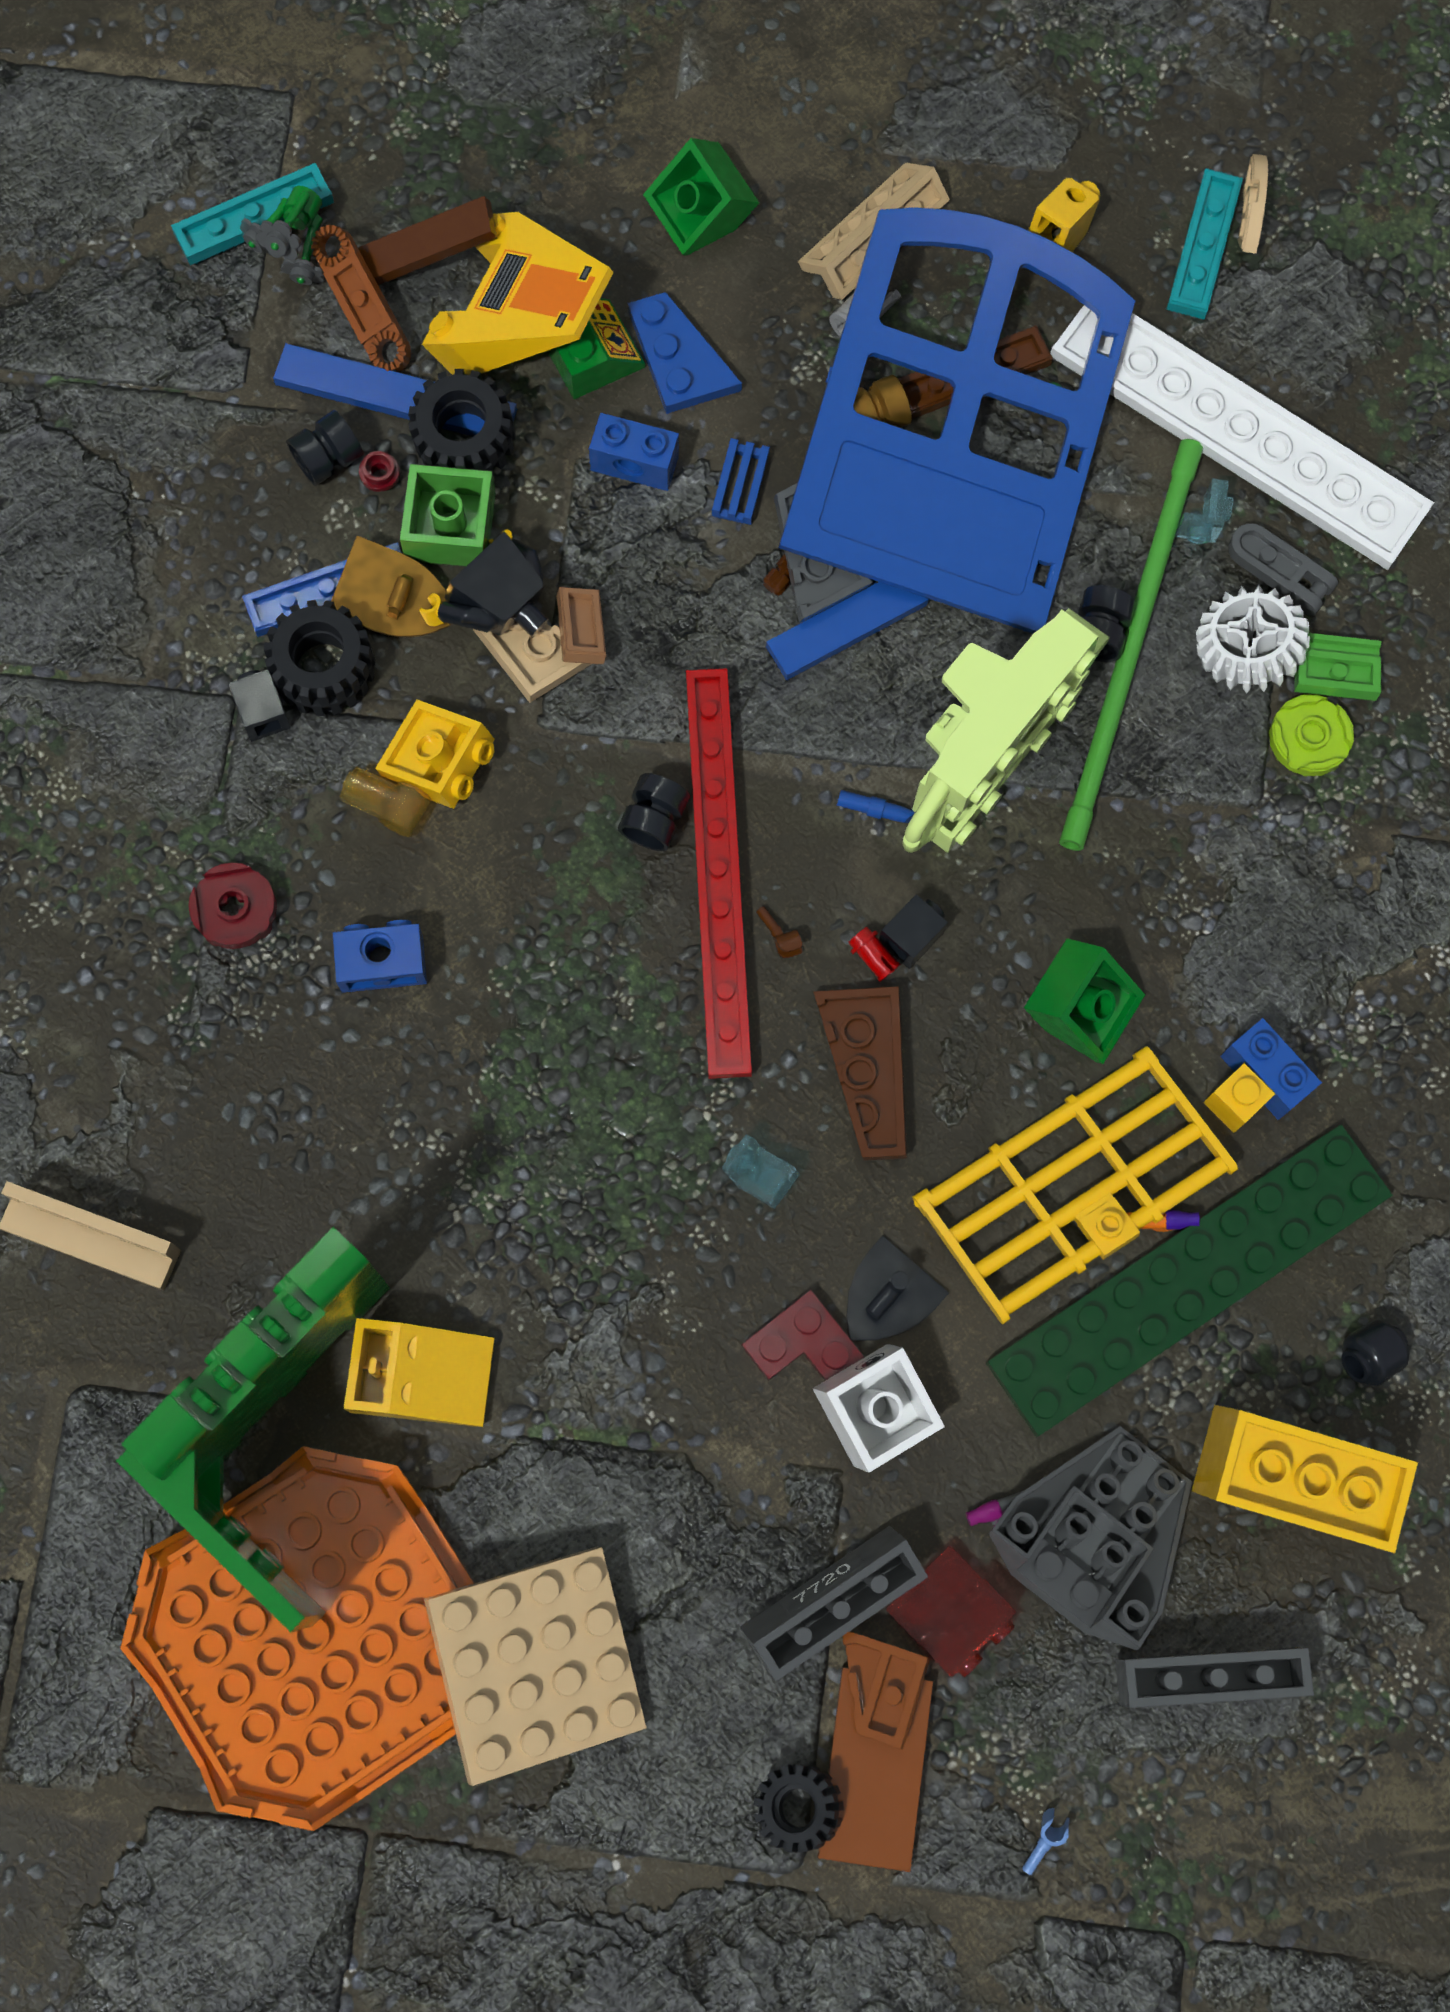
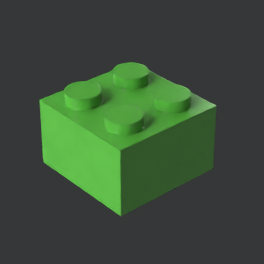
[400,464,496,566]

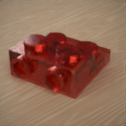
[885,1545,1017,1678]

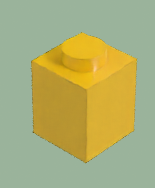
[1203,1063,1275,1133]

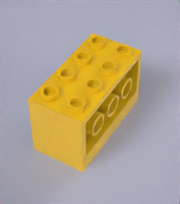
[1192,1405,1418,1553]

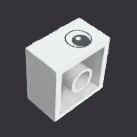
[812,1344,945,1473]

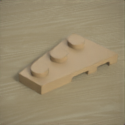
[473,622,591,703]

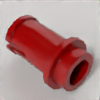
[848,926,901,982]

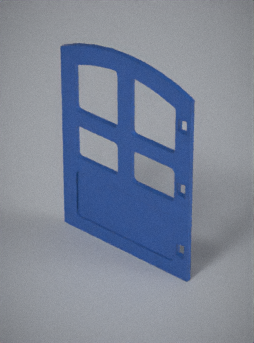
[778,208,1135,634]

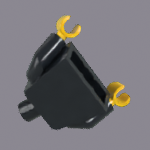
[419,529,549,637]

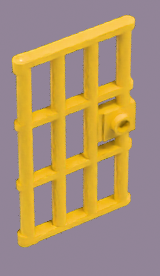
[912,1046,1238,1324]

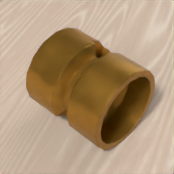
[854,375,912,428]

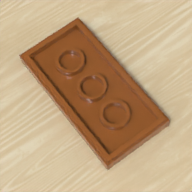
[817,1668,933,1872]

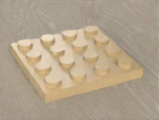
[424,1547,646,1786]

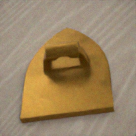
[331,536,452,637]

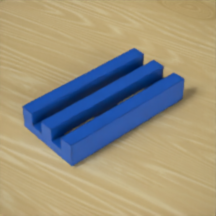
[712,438,770,525]

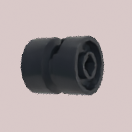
[286,410,364,486]
[1078,585,1136,662]
[618,773,690,851]

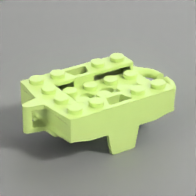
[903,608,1110,853]

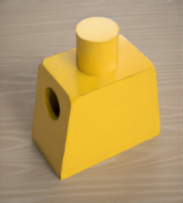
[1029,178,1100,252]

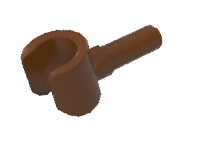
[756,906,803,958]

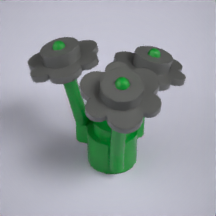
[240,185,324,285]

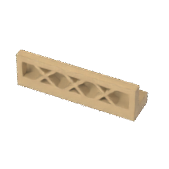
[798,163,950,300]
[0,1181,181,1291]

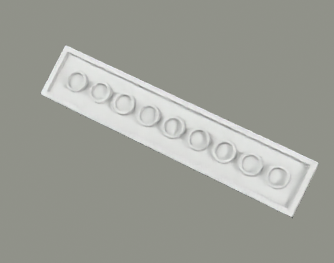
[1050,305,1434,570]

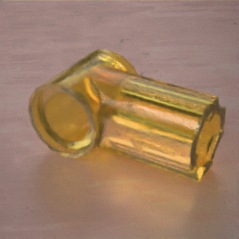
[340,766,431,837]

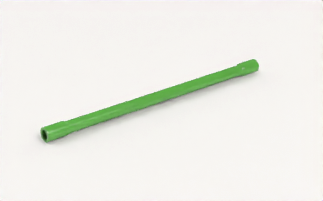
[1059,439,1203,851]

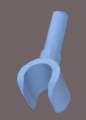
[1022,1808,1069,1875]

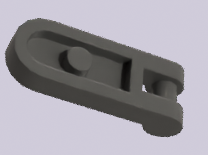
[1228,523,1338,616]

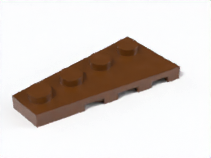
[813,986,907,1161]

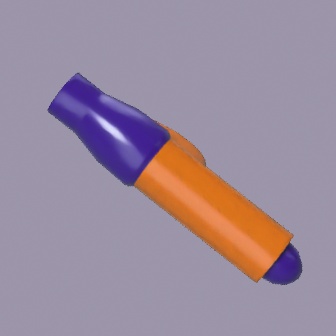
[1126,1210,1200,1232]

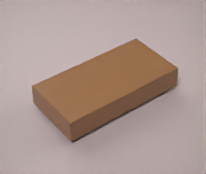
[557,587,606,665]

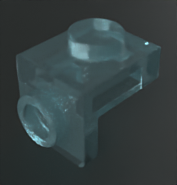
[1176,479,1233,544]
[722,1134,800,1209]

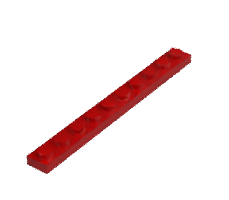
[686,668,752,1079]

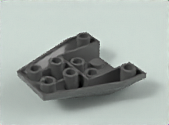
[989,1426,1192,1650]

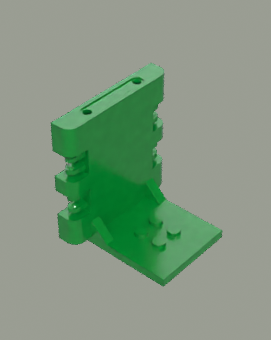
[116,1227,390,1632]

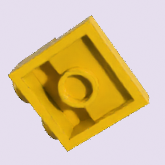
[375,699,495,809]

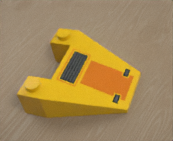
[422,212,614,375]

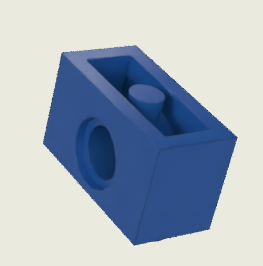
[589,413,679,491]
[333,920,427,993]
[1220,1018,1322,1120]

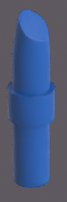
[837,790,915,823]

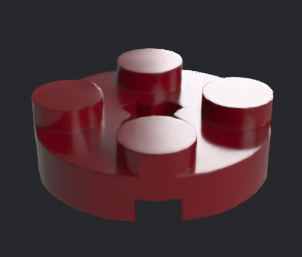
[189,863,277,949]

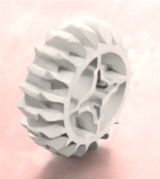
[1196,585,1310,693]

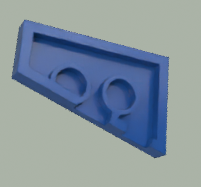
[628,292,742,414]

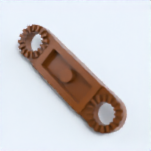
[311,225,411,372]

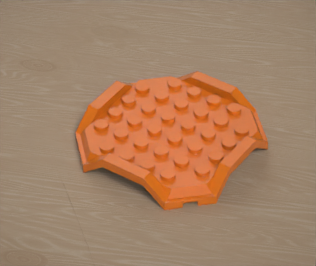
[120,1446,474,1831]

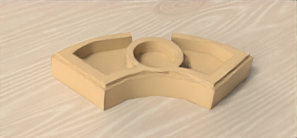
[1238,154,1268,254]

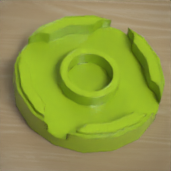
[1269,695,1354,776]

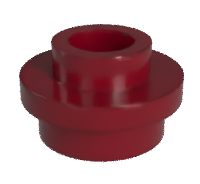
[359,451,400,492]

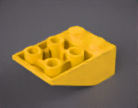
[344,1318,495,1427]

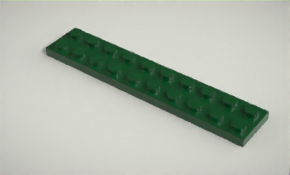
[986,1124,1393,1438]

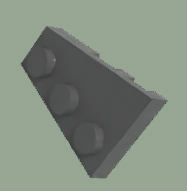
[774,483,872,624]

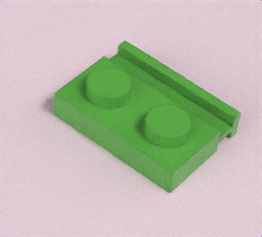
[1294,633,1381,701]

